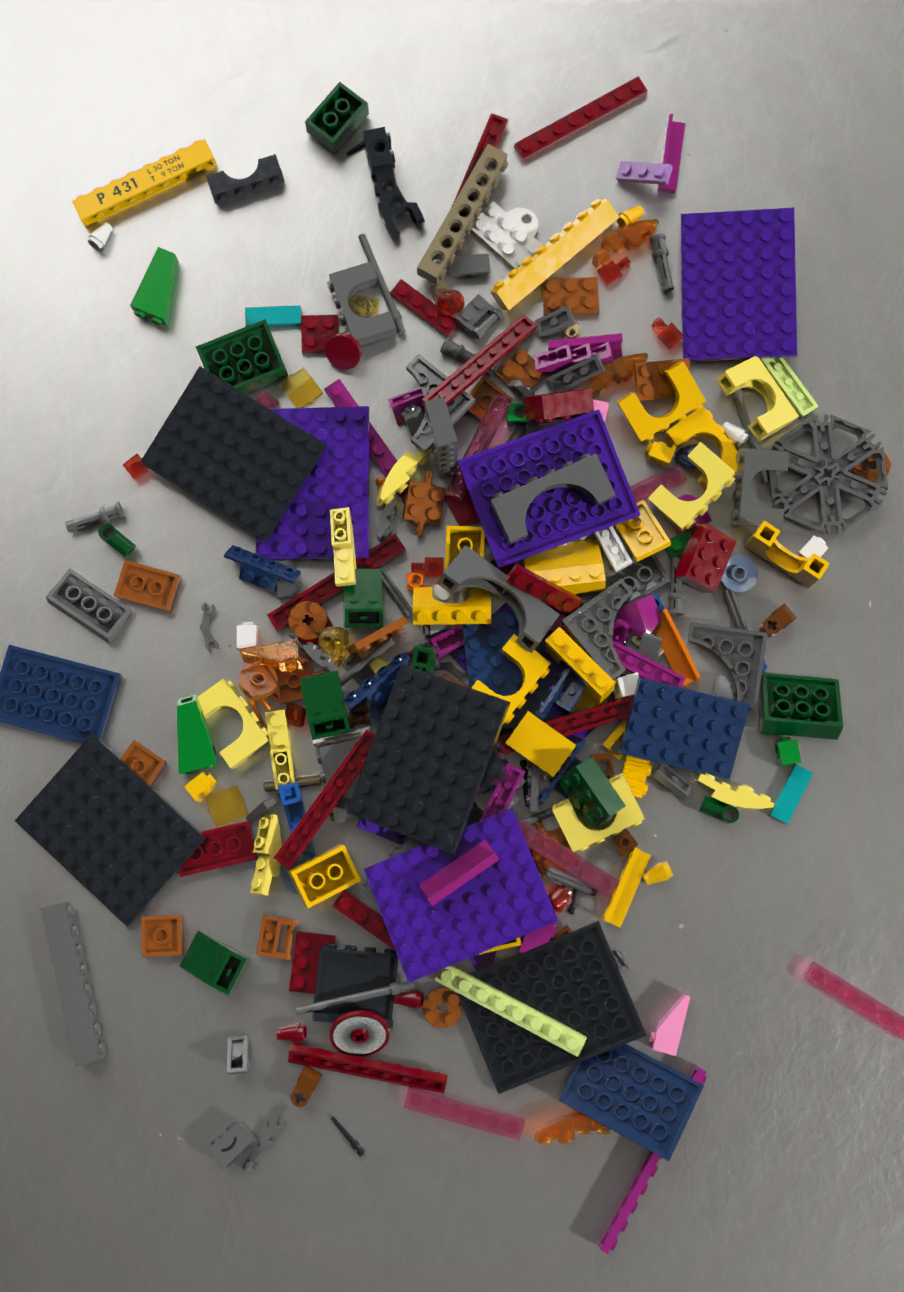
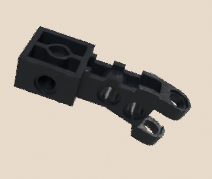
[363,127,425,238]

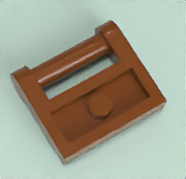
[256,915,298,960]

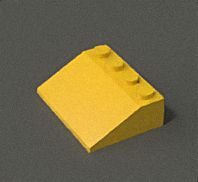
[524,539,606,595]

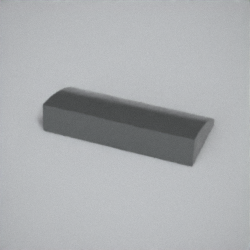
[588,553,671,613]
[46,568,132,644]

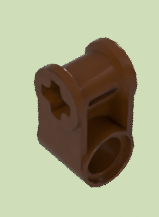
[759,603,797,638]
[349,697,370,728]
[291,1065,323,1107]

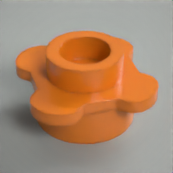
[406,572,425,591]

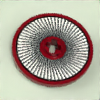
[329,1011,390,1057]

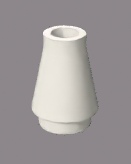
[87,222,113,250]
[722,421,749,447]

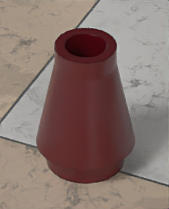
[394,989,424,1010]
[276,1023,307,1043]

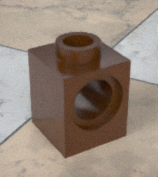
[590,751,615,779]
[609,829,639,857]

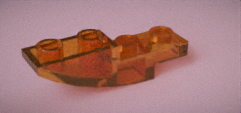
[592,219,659,268]
[586,353,649,400]
[533,1112,612,1144]

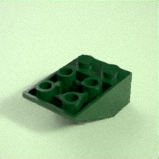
[343,569,383,628]
[300,670,351,740]
[180,930,250,996]

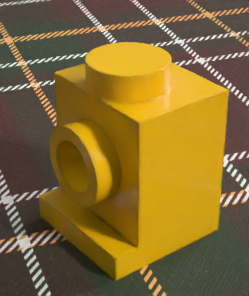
[645,441,677,468]
[184,772,217,802]

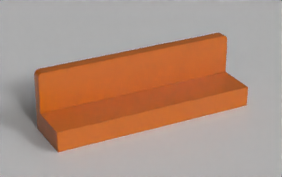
[652,609,701,687]

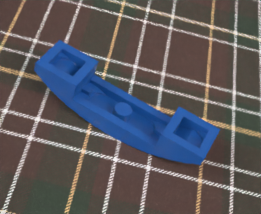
[278,782,316,858]

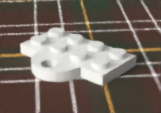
[471,201,542,269]

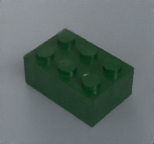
[305,82,369,154]
[558,757,626,830]

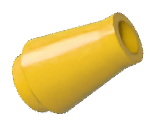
[617,205,644,230]
[643,861,673,885]

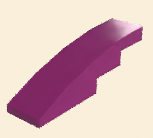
[533,341,613,372]
[406,625,464,667]

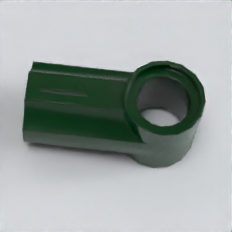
[98,524,136,558]
[699,795,739,824]

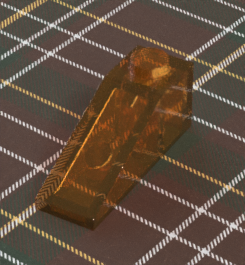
[240,639,302,672]

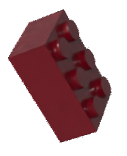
[524,388,594,423]
[674,524,737,593]

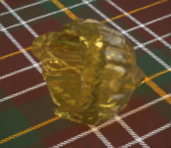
[318,626,349,667]

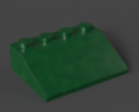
[195,319,289,394]
[759,673,843,740]

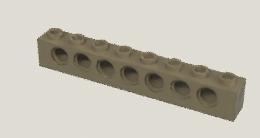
[417,144,509,285]

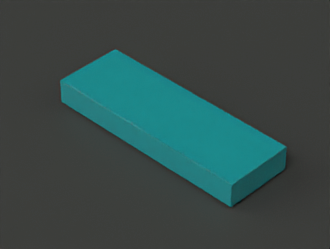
[245,305,301,327]
[769,764,813,825]

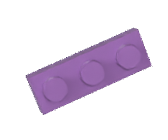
[616,161,673,185]

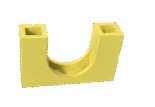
[716,356,799,442]
[648,442,735,532]
[198,678,270,769]
[552,773,644,852]

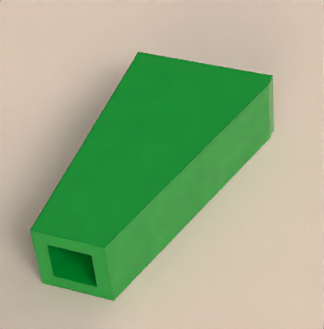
[130,247,178,326]
[177,694,218,774]

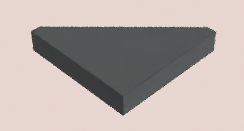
[245,793,281,823]

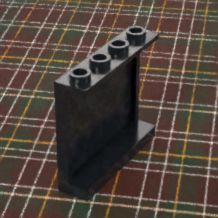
[311,943,399,1028]

